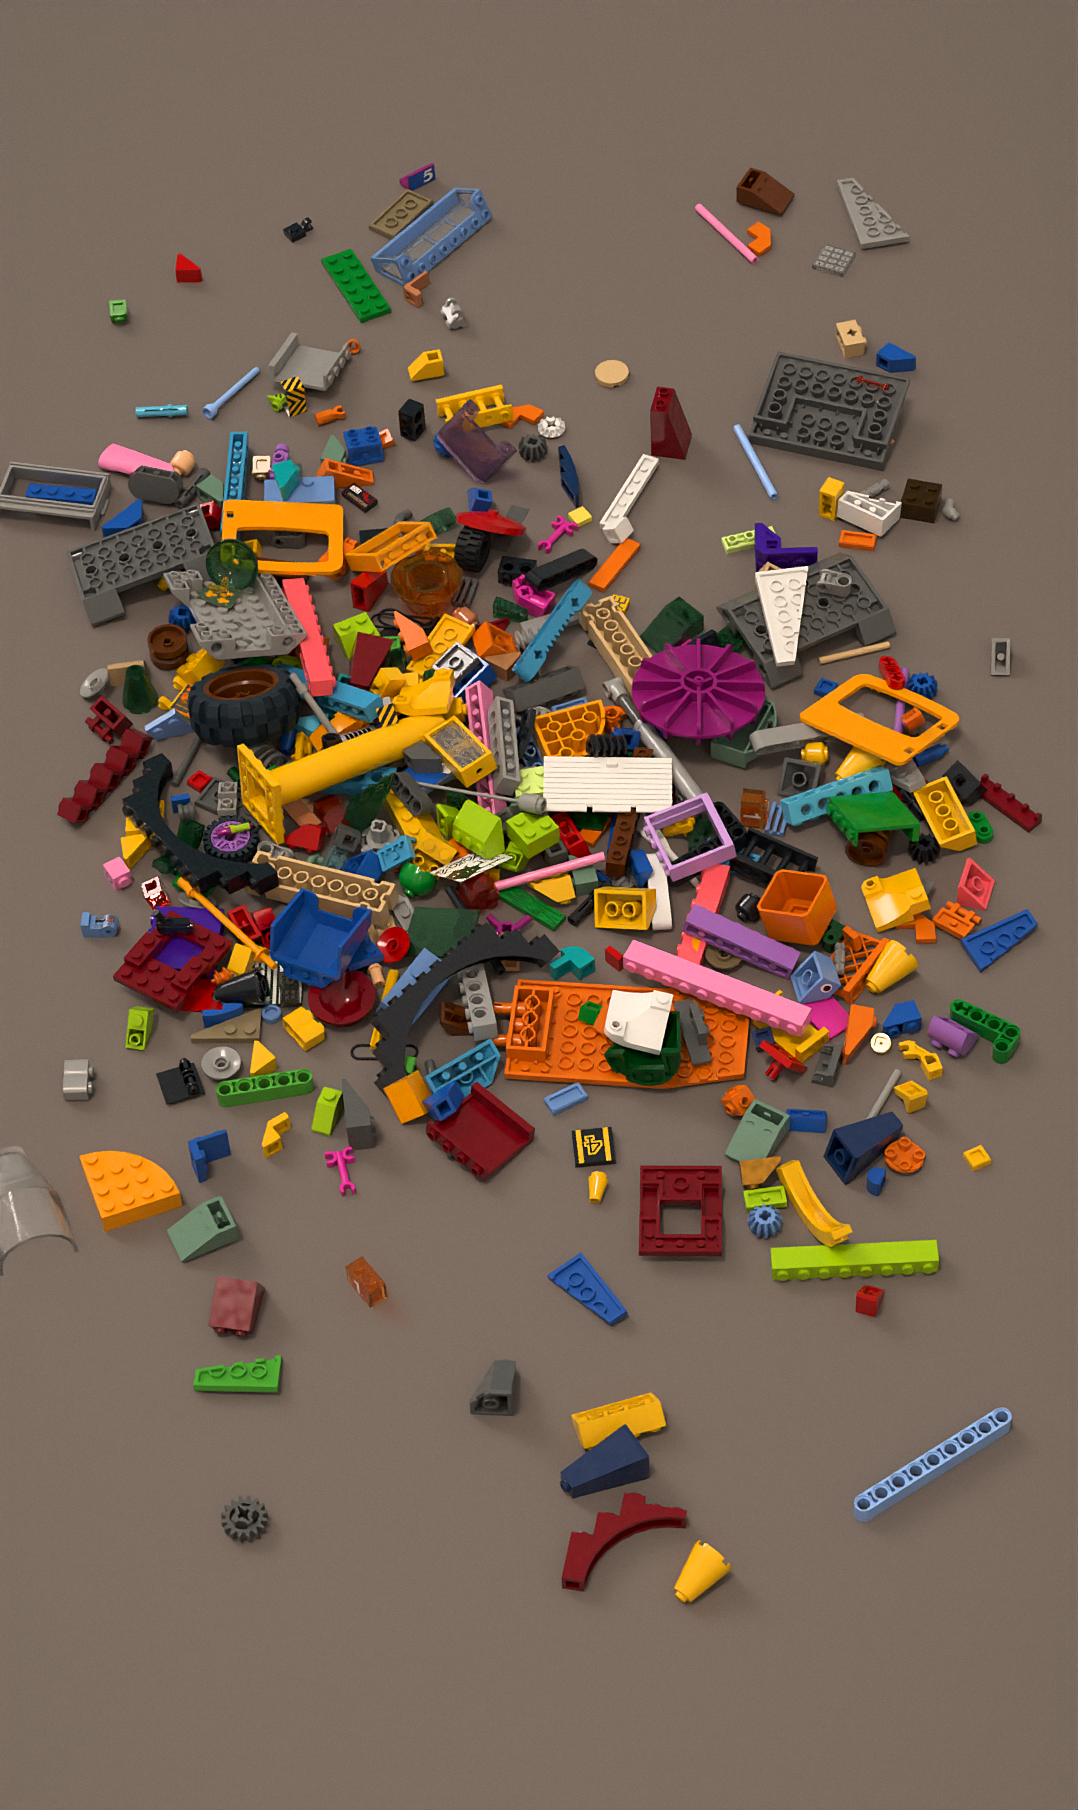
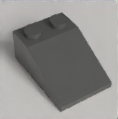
[341,1079,377,1151]

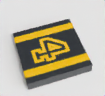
[572,1127,616,1168]

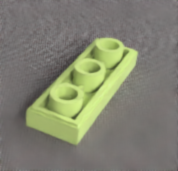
[721,526,775,554]

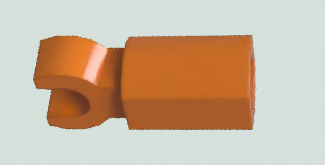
[314,405,346,426]

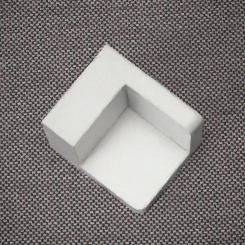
[602,517,634,544]

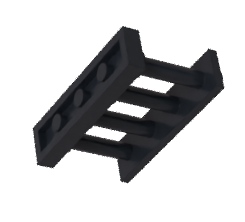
[729,827,818,887]

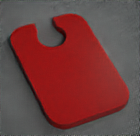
[179,979,223,1013]

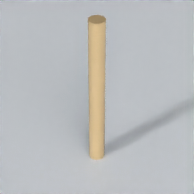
[818,641,890,665]

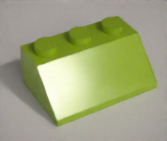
[452,799,505,860]

